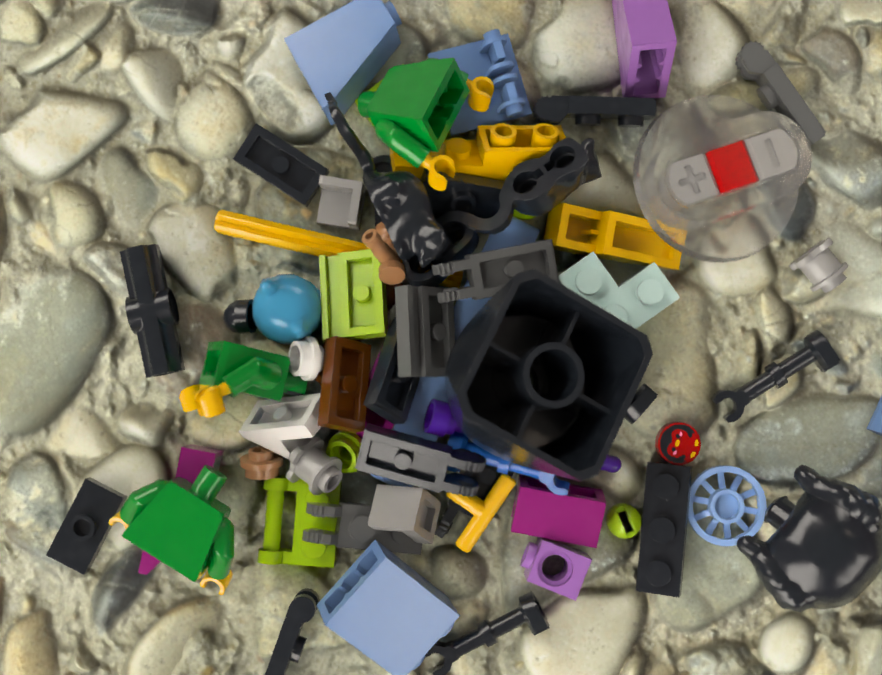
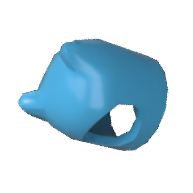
[252,274,322,345]

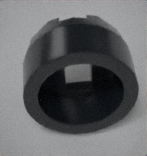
[223,299,257,334]

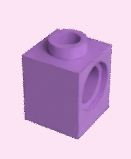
[520,537,592,601]

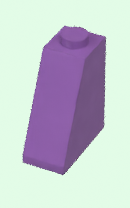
[612,0,677,98]

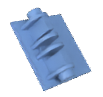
[427,29,532,136]

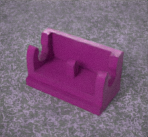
[511,474,607,548]

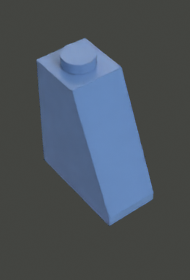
[284,0,402,126]

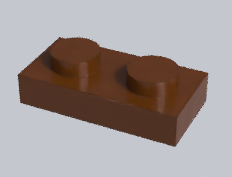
[318,336,372,433]

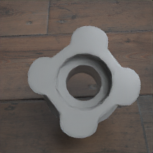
[789,238,848,293]
[286,436,343,495]

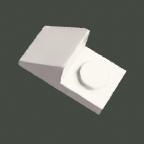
[239,393,321,459]

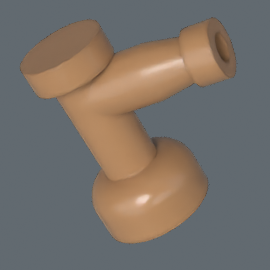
[361,222,405,285]

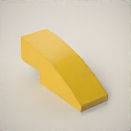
[543,203,686,270]

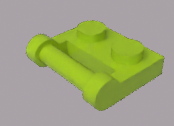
[257,476,342,568]

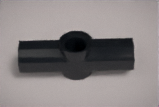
[120,244,185,378]

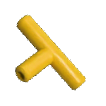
[446,474,516,553]

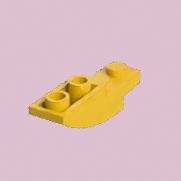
[390,123,566,181]

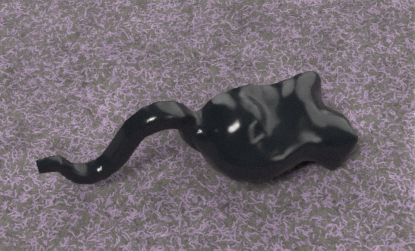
[325,92,451,268]
[436,137,602,235]

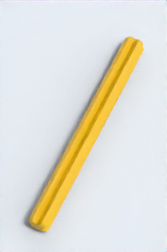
[214,210,464,288]

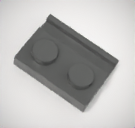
[395,285,455,377]

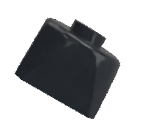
[445,269,653,481]

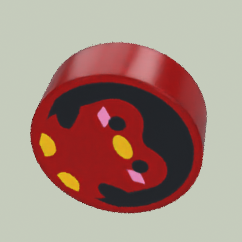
[655,422,701,465]

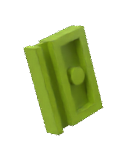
[319,249,388,341]

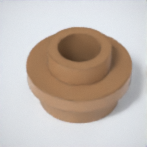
[240,446,284,480]

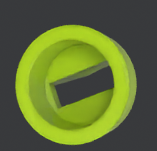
[606,503,642,539]

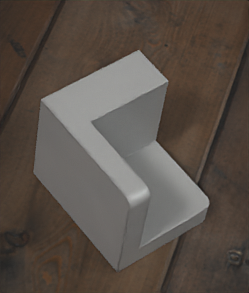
[316,175,366,231]
[368,484,441,544]

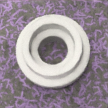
[288,337,324,381]

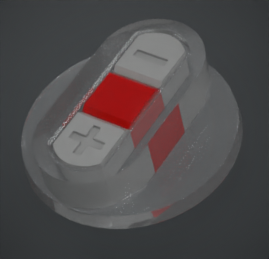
[633,95,812,263]

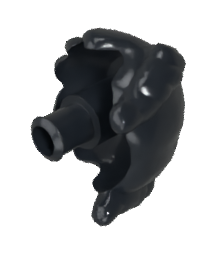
[737,465,882,612]

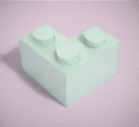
[558,251,680,329]

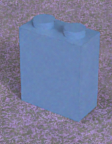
[317,539,460,675]

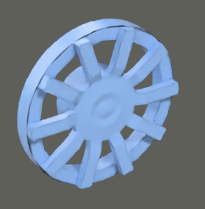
[688,465,767,546]

